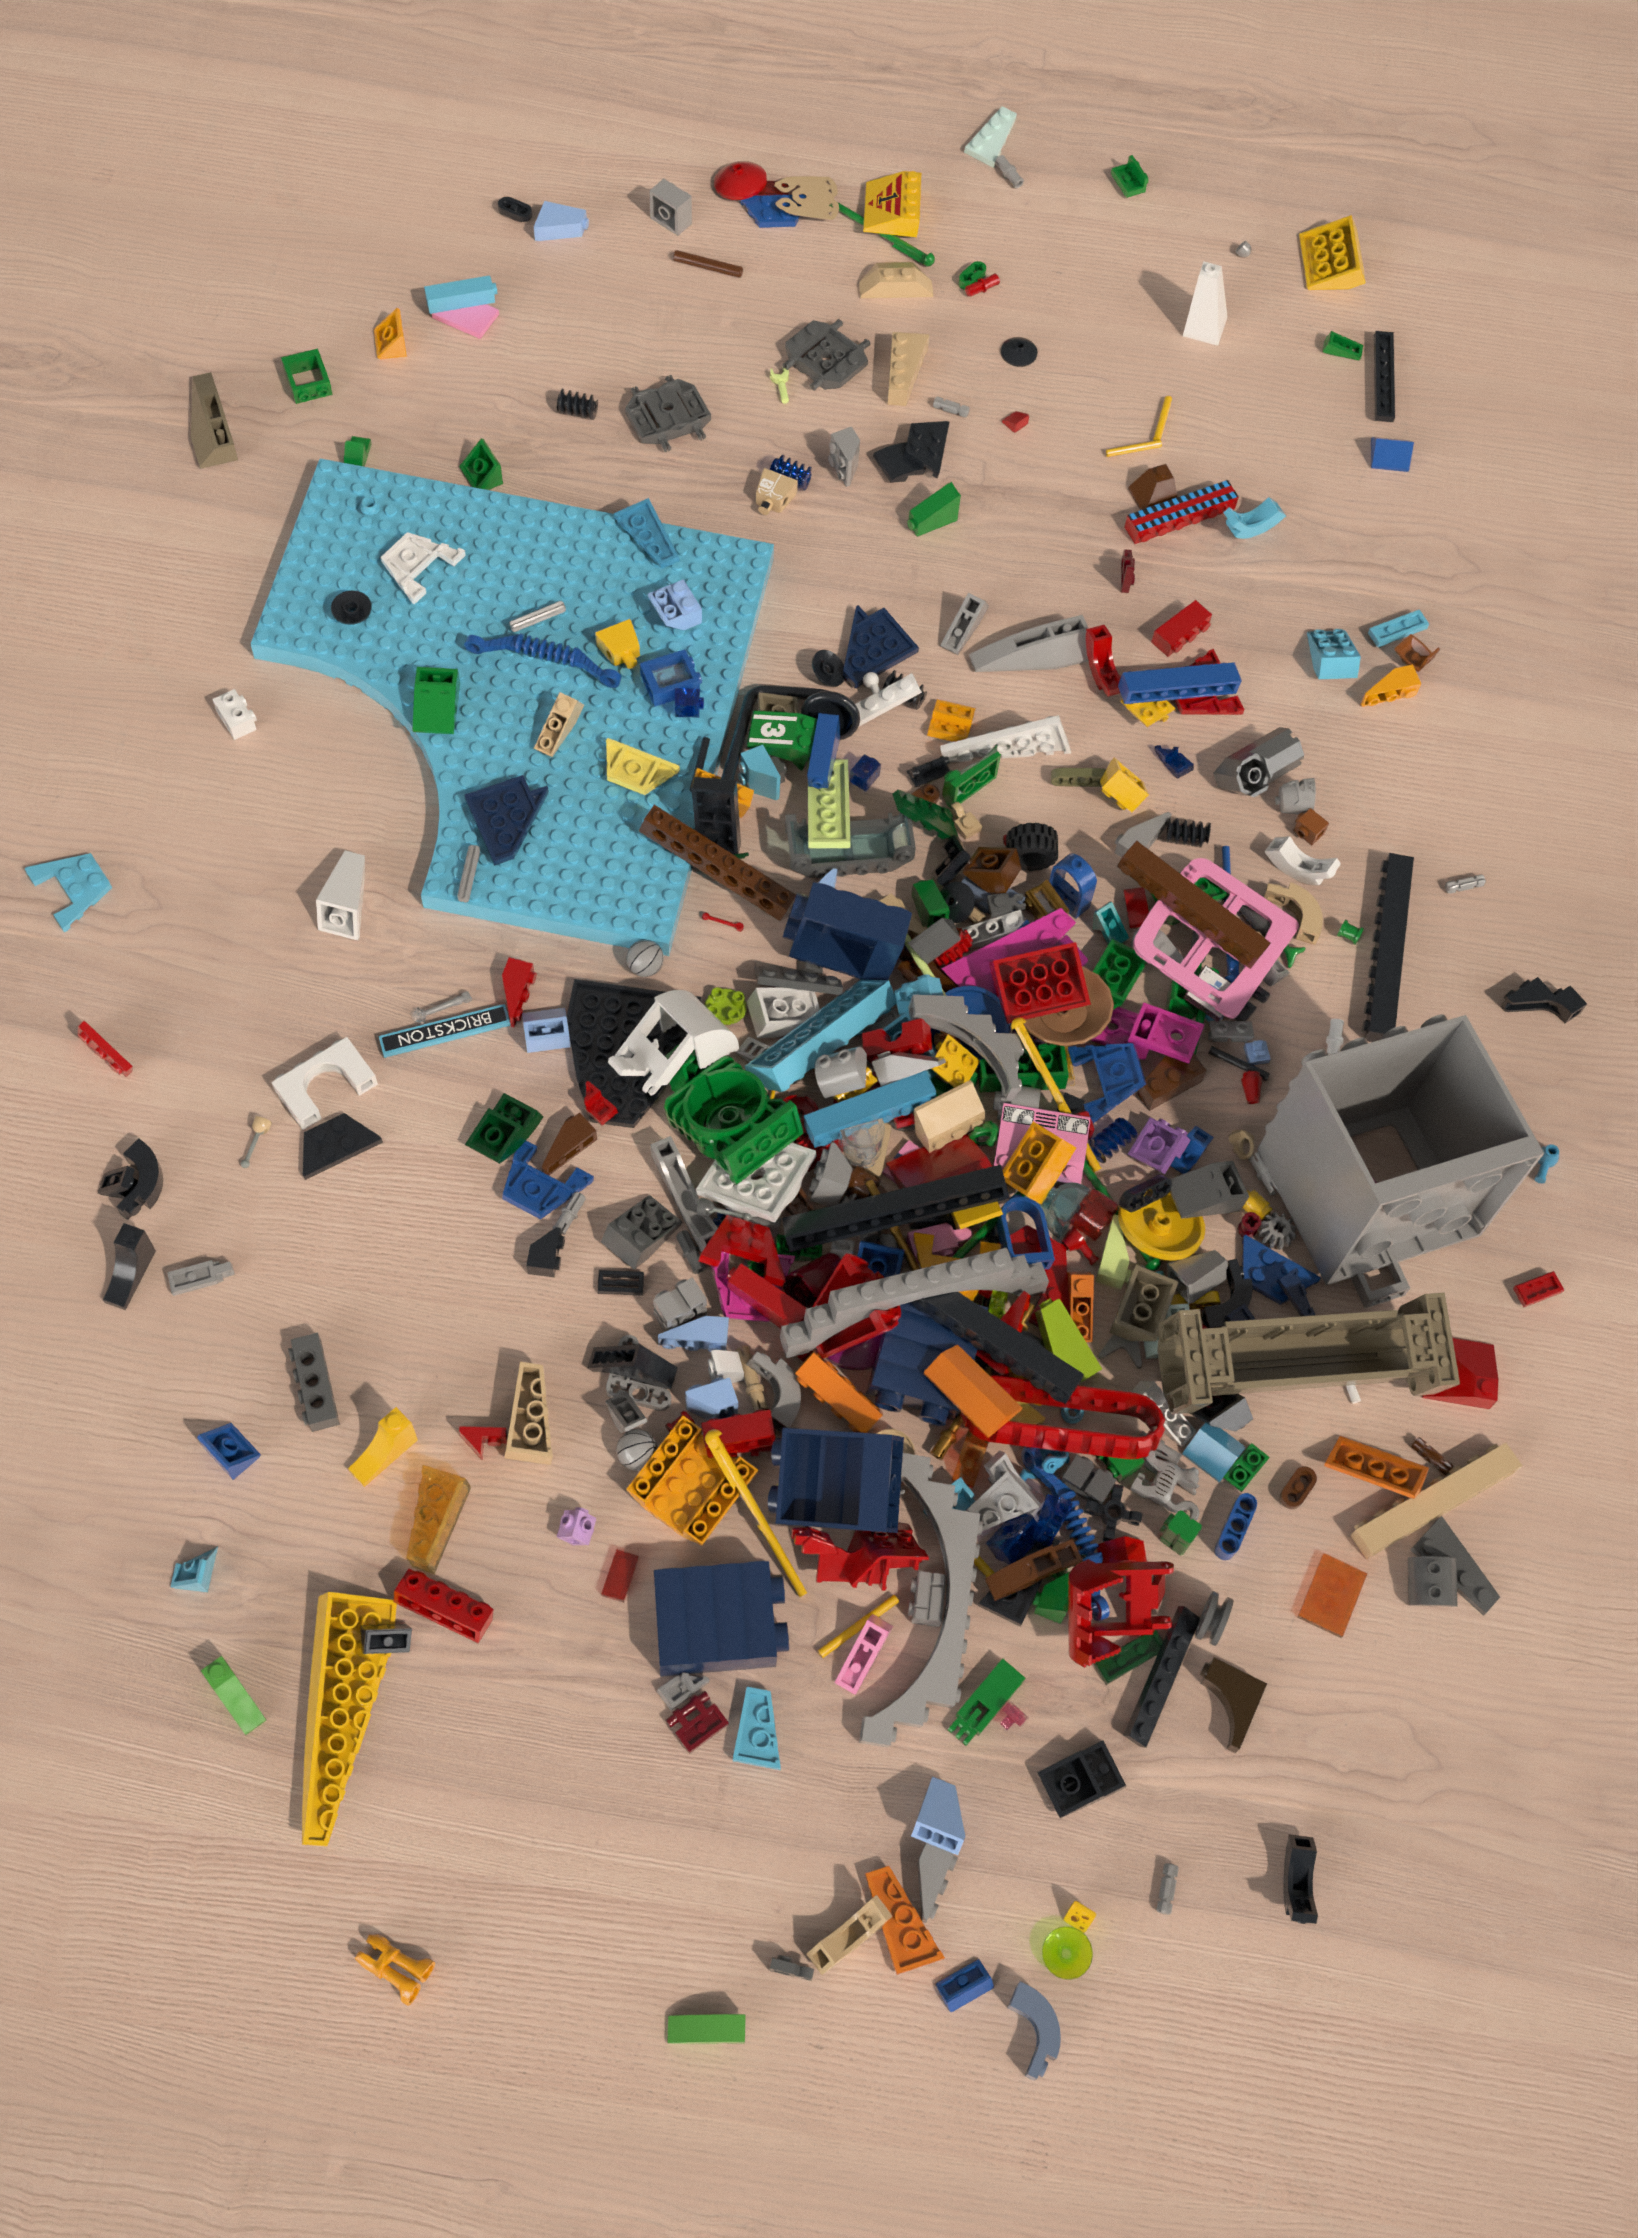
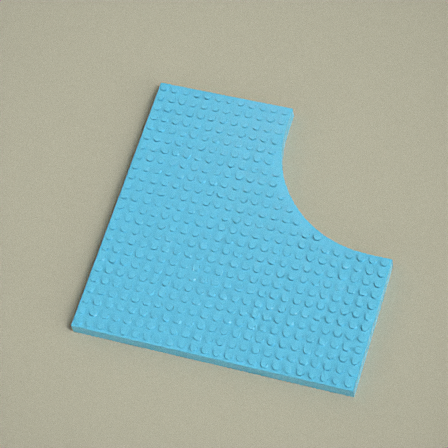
[251,458,774,956]

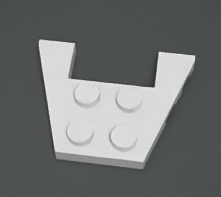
[381,532,466,604]

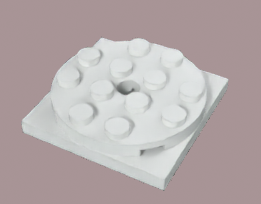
[696,1143,817,1222]

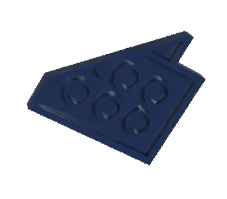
[843,605,919,689]

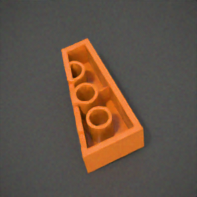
[795,1348,883,1433]

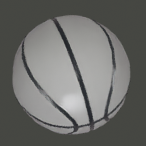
[626,940,664,977]
[616,1429,658,1471]

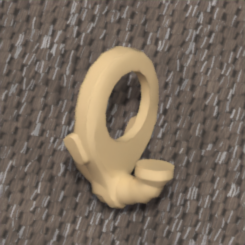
[1229,1129,1254,1160]

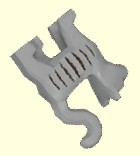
[1130,1451,1199,1520]

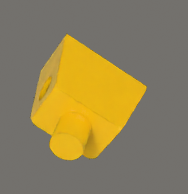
[595,619,640,669]

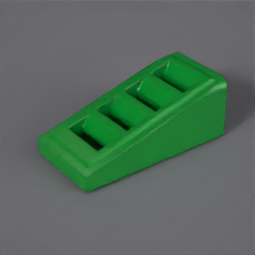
[1322,331,1364,360]

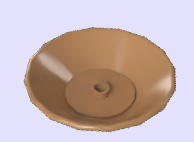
[1024,966,1114,1046]

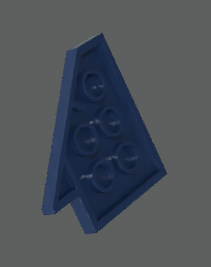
[464,775,549,866]

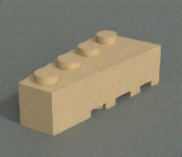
[887,332,930,406]
[504,1362,553,1465]

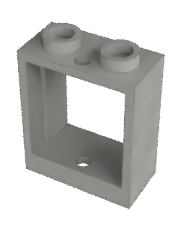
[1350,1247,1410,1308]

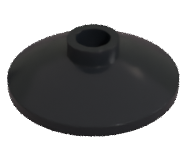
[1001,337,1038,367]
[331,590,372,625]
[812,650,845,687]
[940,882,975,923]

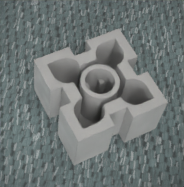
[653,1277,707,1332]

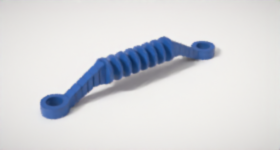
[464,633,622,688]
[1021,1447,1110,1621]

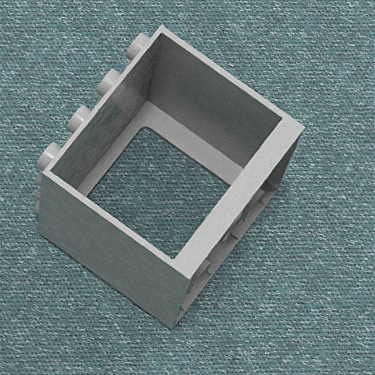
[1257,1014,1544,1285]

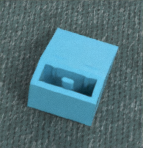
[1307,629,1361,679]

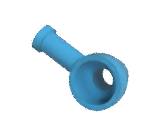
[1534,1144,1559,1184]

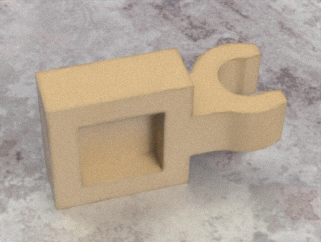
[950,802,983,840]

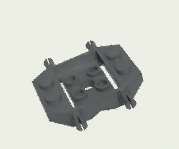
[782,319,871,391]
[625,375,711,452]

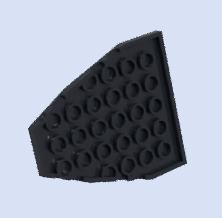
[567,979,701,1128]

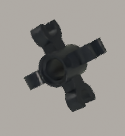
[1084,1484,1143,1542]

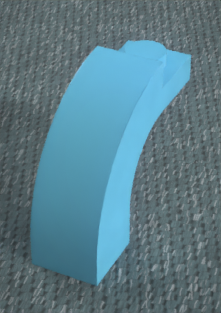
[1223,497,1286,539]

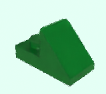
[344,436,372,467]

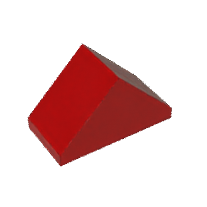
[1097,1536,1147,1563]

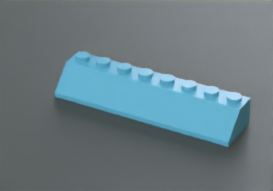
[744,979,897,1092]

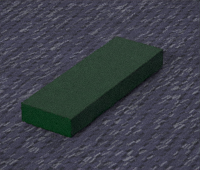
[1094,1629,1163,1685]

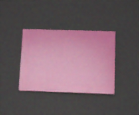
[432,304,499,339]

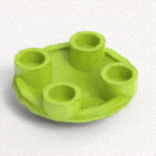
[705,987,747,1025]

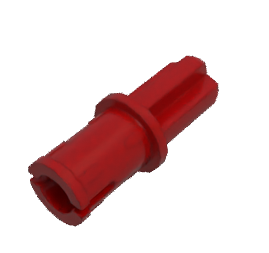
[965,273,1000,297]

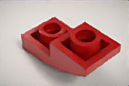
[1123,887,1149,928]

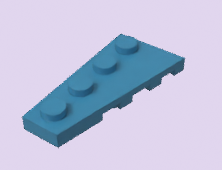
[613,498,680,569]

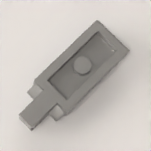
[167,1260,235,1296]

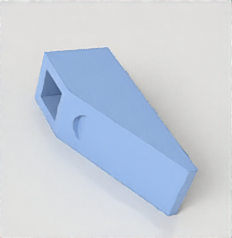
[658,1316,729,1352]

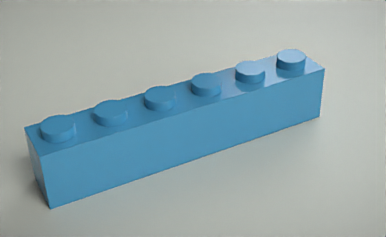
[804,1071,936,1148]

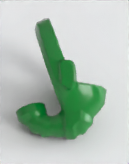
[969,1121,999,1147]

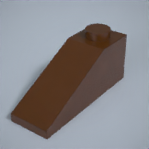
[541,1112,597,1175]

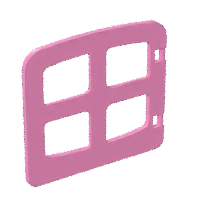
[1133,858,1299,1019]

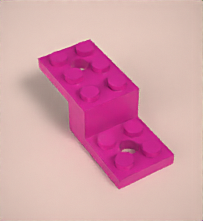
[1090,1002,1204,1064]

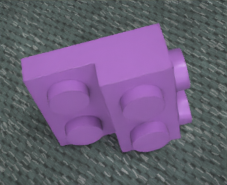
[1128,1117,1191,1174]

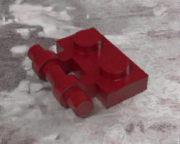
[665,1691,729,1754]

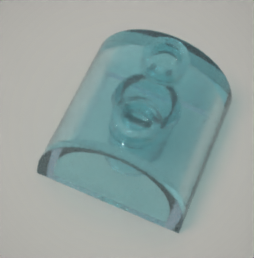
[1044,1182,1090,1239]

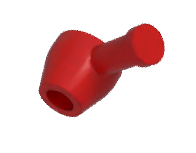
[1061,1227,1099,1266]

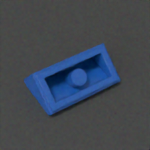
[935,1959,994,2012]

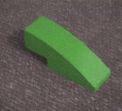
[668,2014,746,2044]

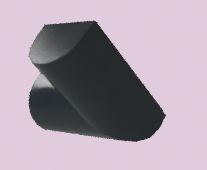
[932,834,971,886]

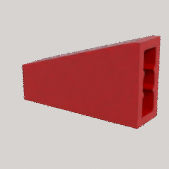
[727,1263,808,1329]

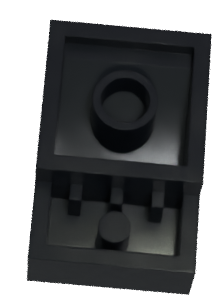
[1037,1740,1127,1818]

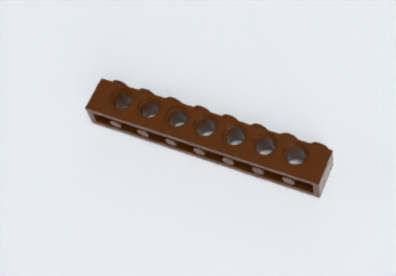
[639,804,796,921]

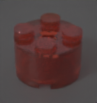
[1069,1189,1120,1242]

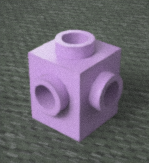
[557,1507,597,1546]

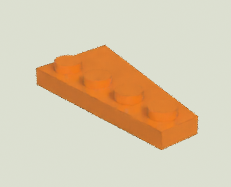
[865,1866,945,1975]

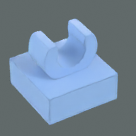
[1244,1040,1271,1065]

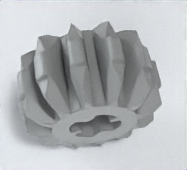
[1258,1212,1296,1250]

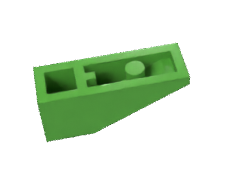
[201,1656,266,1735]

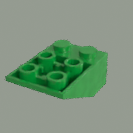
[412,667,460,734]

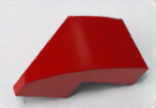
[584,1081,618,1126]

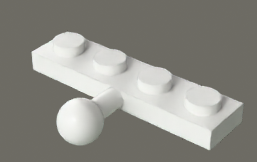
[855,672,922,726]

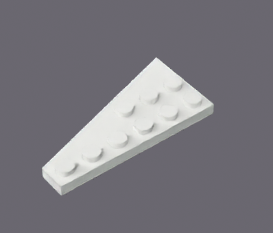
[940,715,1071,763]

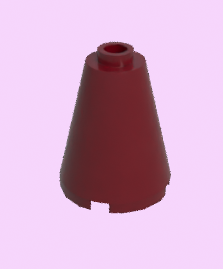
[784,1252,841,1308]

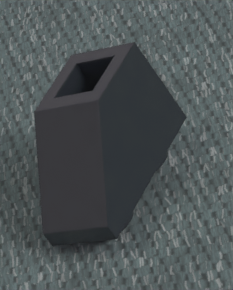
[526,1227,565,1278]

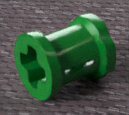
[1337,919,1364,945]

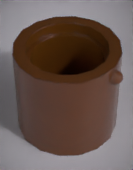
[845,1166,881,1199]

